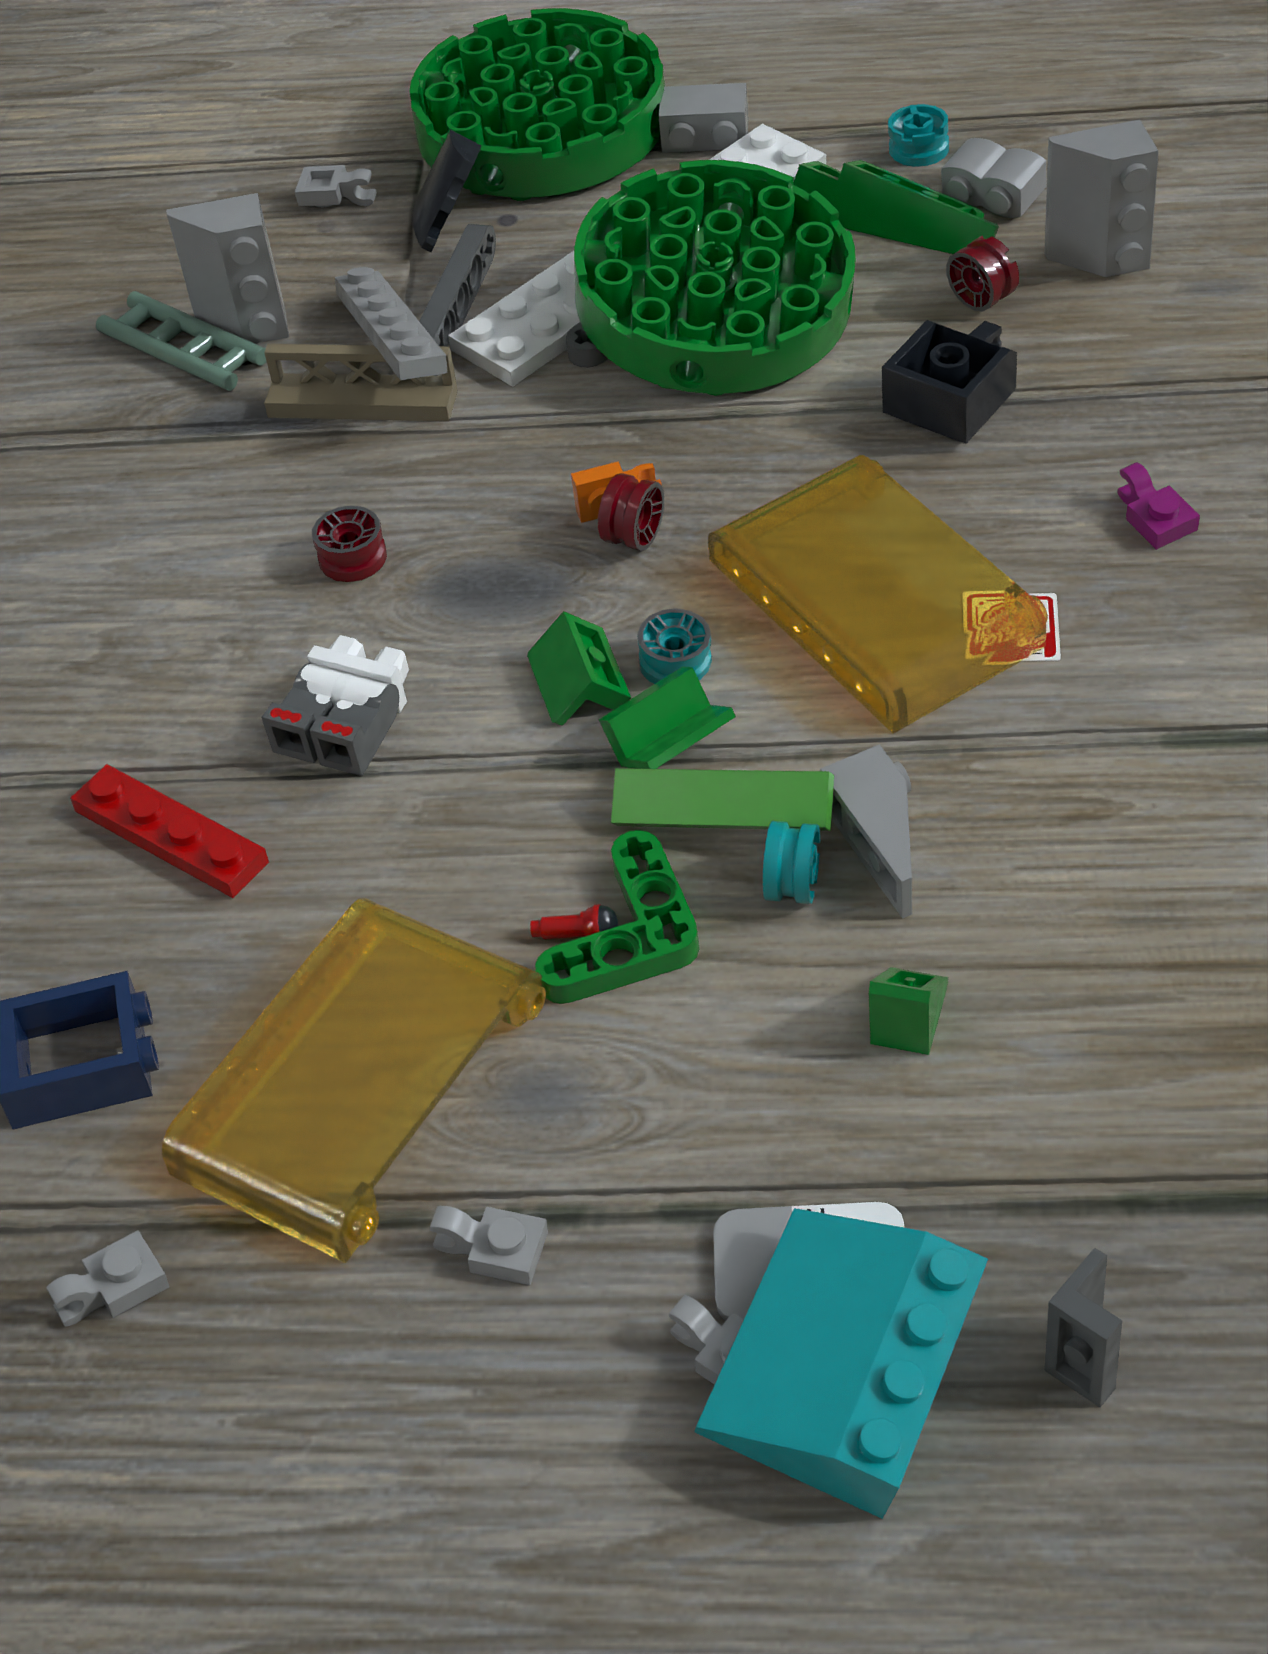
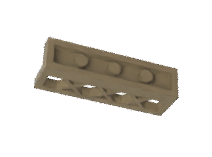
[264,344,458,421]

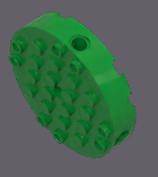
[409,8,665,201]
[574,160,856,396]

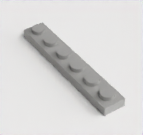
[335,267,447,380]

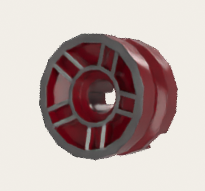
[946,235,1019,312]
[598,473,665,551]
[312,505,387,582]

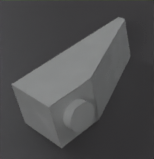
[820,744,912,919]

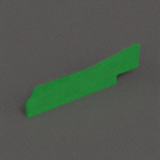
[793,160,999,254]

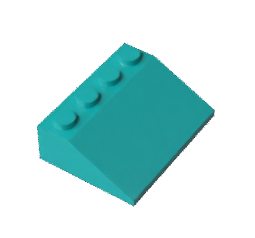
[694,1208,988,1519]

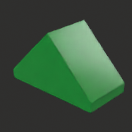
[868,967,949,1055]

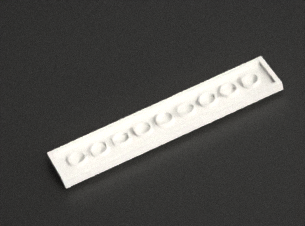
[448,124,826,387]

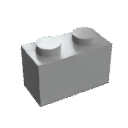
[659,83,749,153]

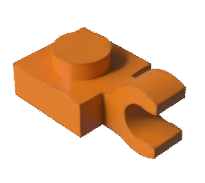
[571,461,662,523]

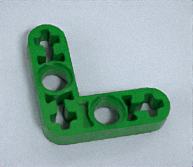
[535,830,700,1004]

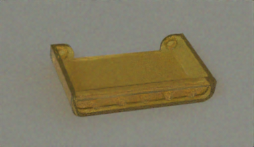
[708,455,1048,734]
[162,898,546,1263]

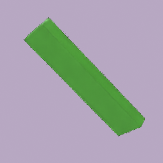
[611,768,834,831]

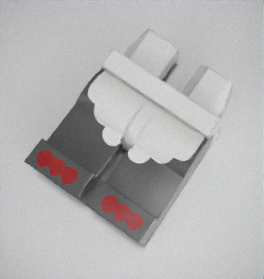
[261,635,409,776]

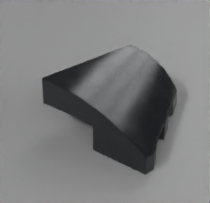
[412,129,481,252]

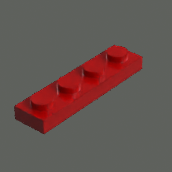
[70,764,269,898]

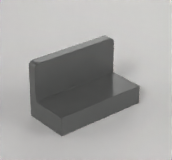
[1045,1248,1122,1407]

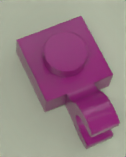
[1117,462,1200,550]

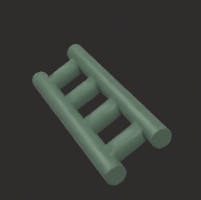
[96,291,266,391]

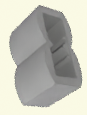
[941,138,1047,218]

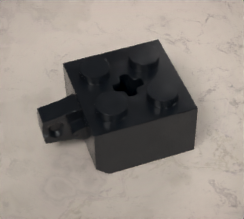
[882,320,1017,444]

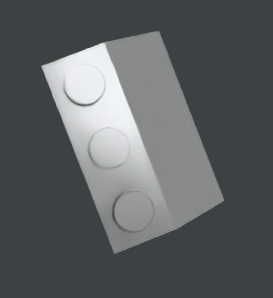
[1044,119,1159,277]
[166,193,289,344]

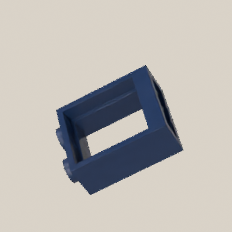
[0,971,159,1130]

